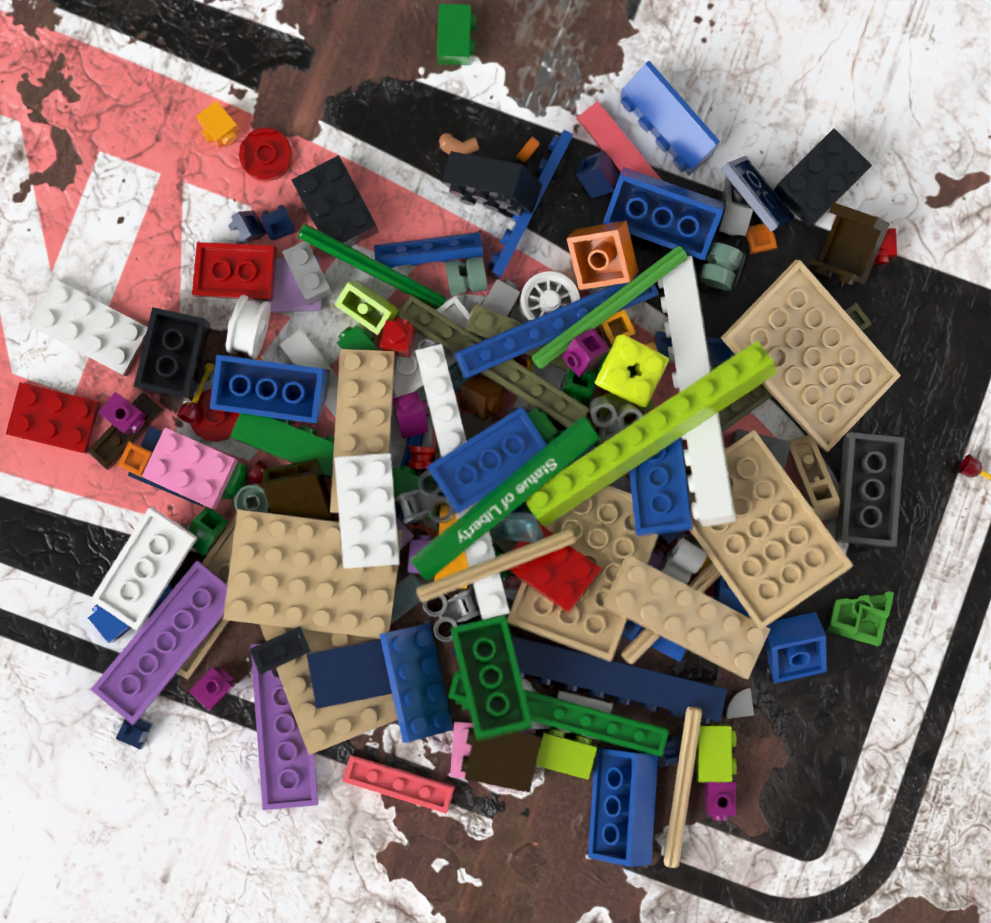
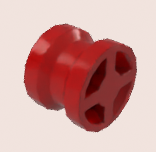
[408,446,436,469]

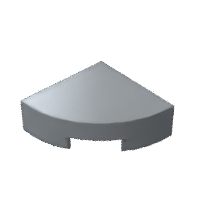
[726,688,754,719]

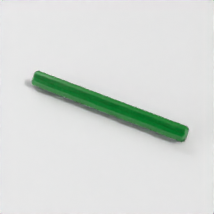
[298,224,446,309]

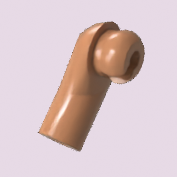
[439,133,479,155]

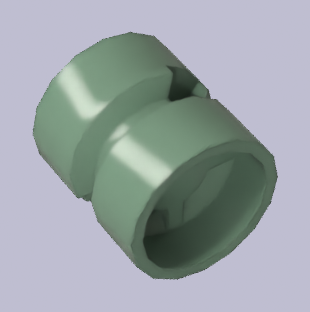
[698,242,743,291]
[445,256,488,296]
[234,485,272,513]

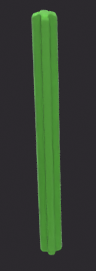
[531,246,687,369]

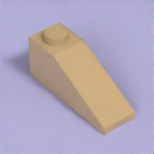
[788,435,840,521]

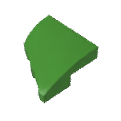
[826,591,894,646]

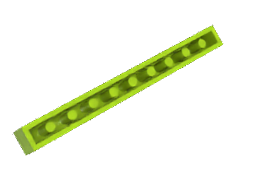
[525,341,778,527]

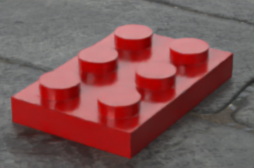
[192,242,277,301]
[6,382,100,454]
[507,520,602,615]

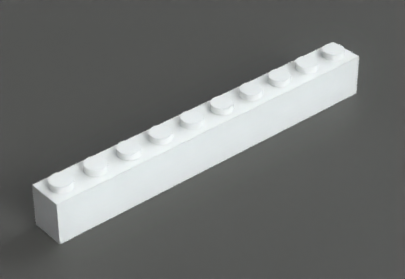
[658,256,736,527]
[415,344,509,620]

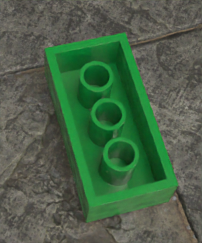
[451,615,532,742]

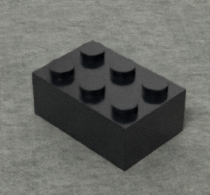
[774,128,872,228]
[441,151,543,216]
[291,155,378,257]
[134,307,211,402]

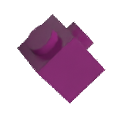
[562,328,610,377]
[392,391,430,439]
[98,392,147,436]
[189,666,235,711]
[705,780,736,821]

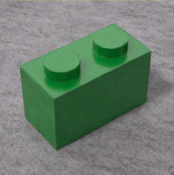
[437,4,476,65]

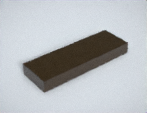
[87,392,163,470]

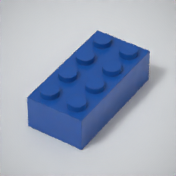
[603,167,725,260]

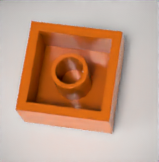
[566,220,638,290]

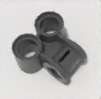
[395,471,455,525]

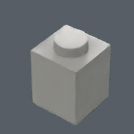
[482,279,521,317]

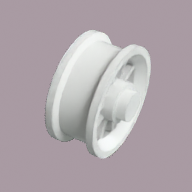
[518,271,580,323]
[226,295,271,360]

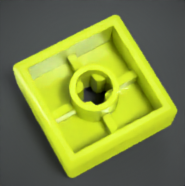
[595,334,669,407]

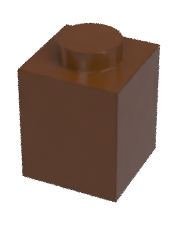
[460,374,503,420]

